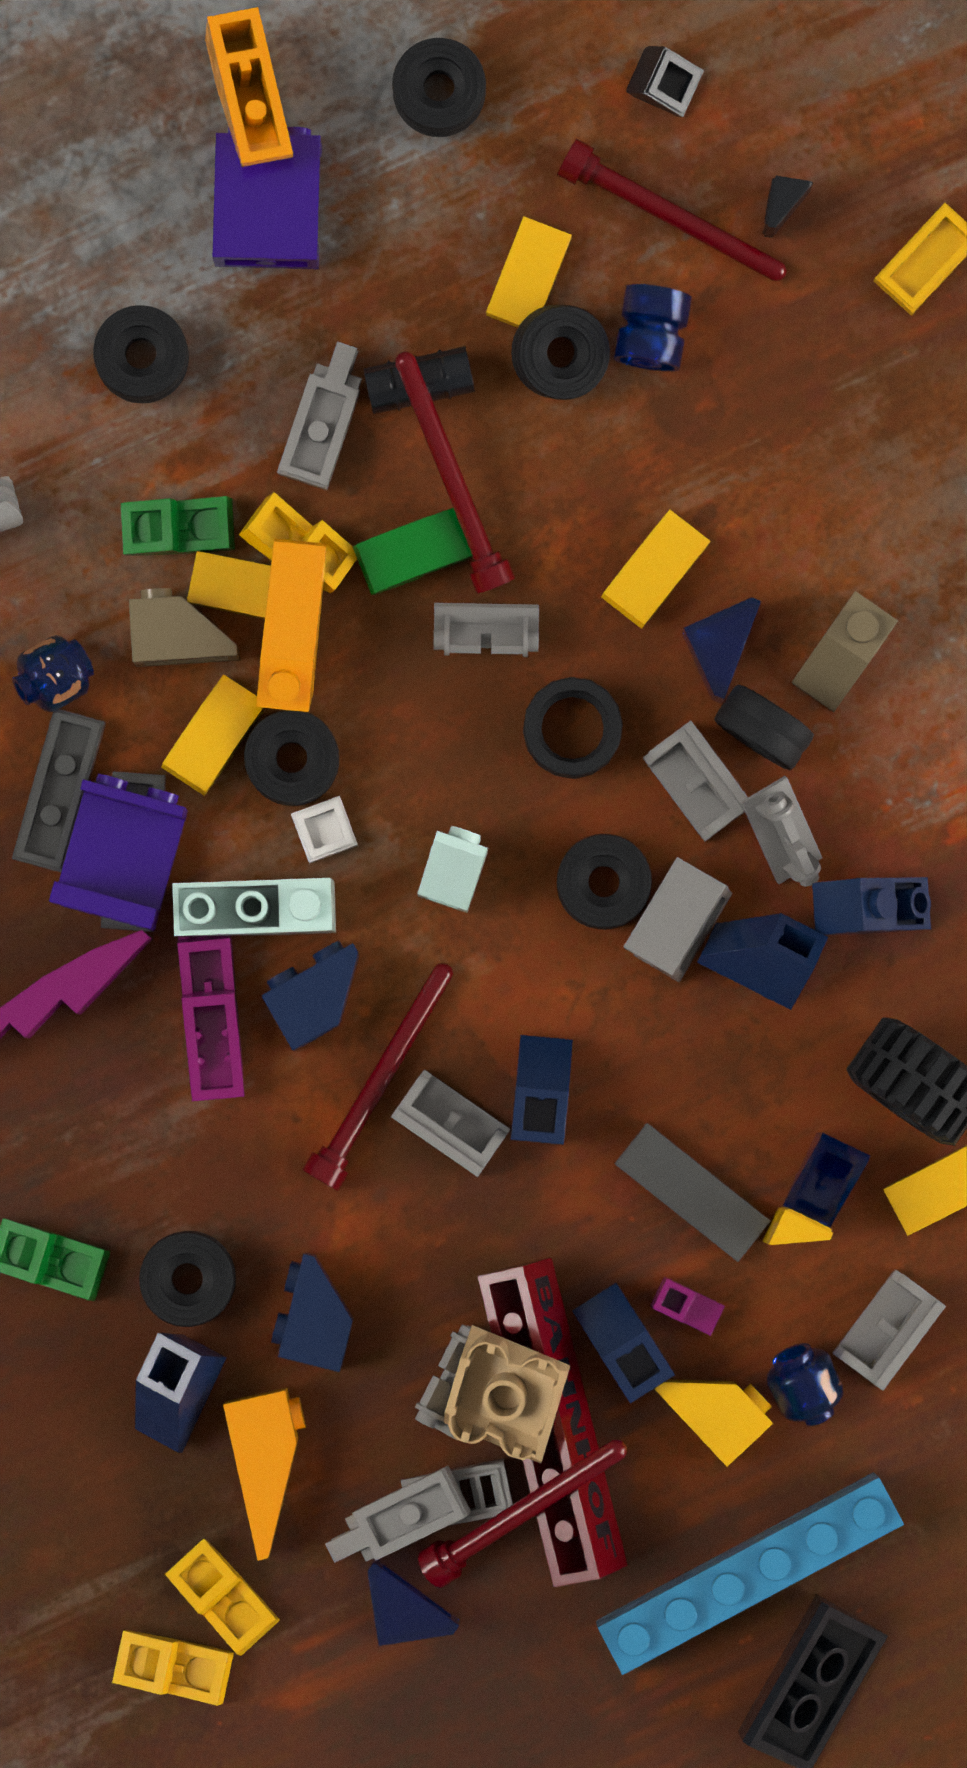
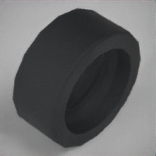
[523,677,623,779]

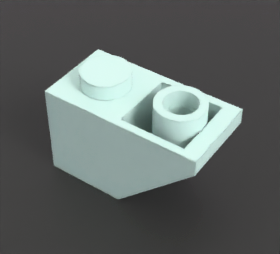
[417,826,488,913]

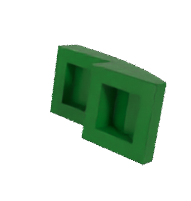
[121,496,235,556]
[353,508,473,595]
[0,1218,111,1301]

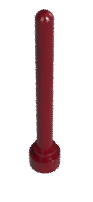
[557,138,787,281]
[395,351,515,594]
[302,963,453,1191]
[418,1439,627,1588]

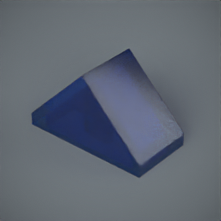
[682,597,761,704]
[783,1132,870,1228]
[367,1559,460,1646]

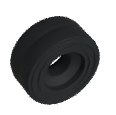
[392,38,486,137]
[93,305,189,403]
[511,305,610,400]
[714,685,814,770]
[244,710,339,806]
[557,834,652,930]
[139,1231,236,1327]

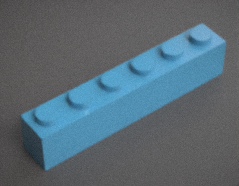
[596,1472,904,1675]

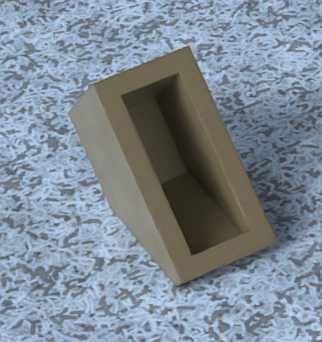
[129,588,240,667]
[791,591,898,712]

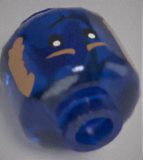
[12,635,94,713]
[767,1343,844,1426]

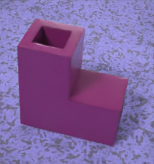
[650,1276,725,1336]

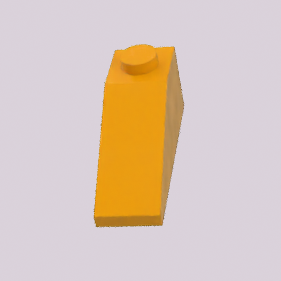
[205,7,293,167]
[256,538,327,712]
[223,1387,306,1561]

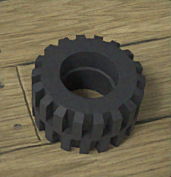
[846,1017,967,1146]

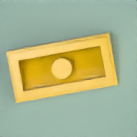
[762,1206,833,1245]

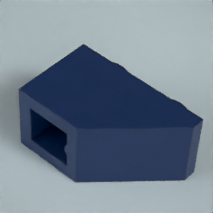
[812,877,931,935]
[697,913,828,1010]
[261,940,359,1051]
[511,1035,573,1145]
[271,1252,354,1372]
[572,1283,675,1403]
[135,1332,226,1453]

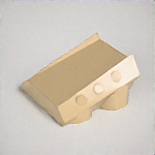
[444,1325,570,1464]

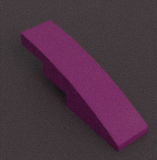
[177,881,245,1102]
[0,930,153,1039]

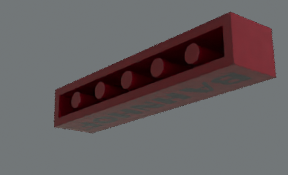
[478,1257,628,1587]

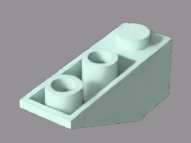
[172,878,336,936]

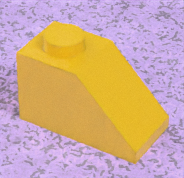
[654,1379,773,1467]

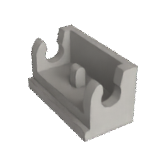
[643,720,748,842]
[623,857,733,982]
[391,1070,510,1177]
[832,1269,946,1391]

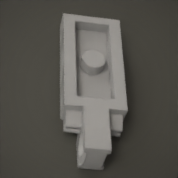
[277,341,362,491]
[325,1465,472,1563]

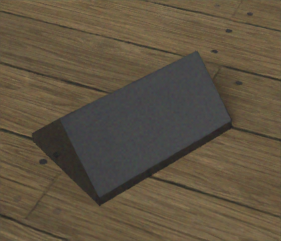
[738,1594,888,1768]

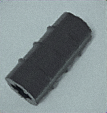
[363,346,475,414]

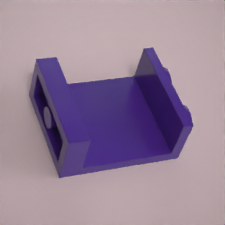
[212,127,322,269]
[49,774,188,931]

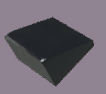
[626,46,704,117]
[763,176,813,238]

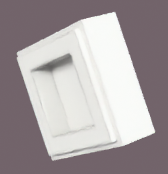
[291,796,358,864]

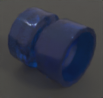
[614,284,692,372]

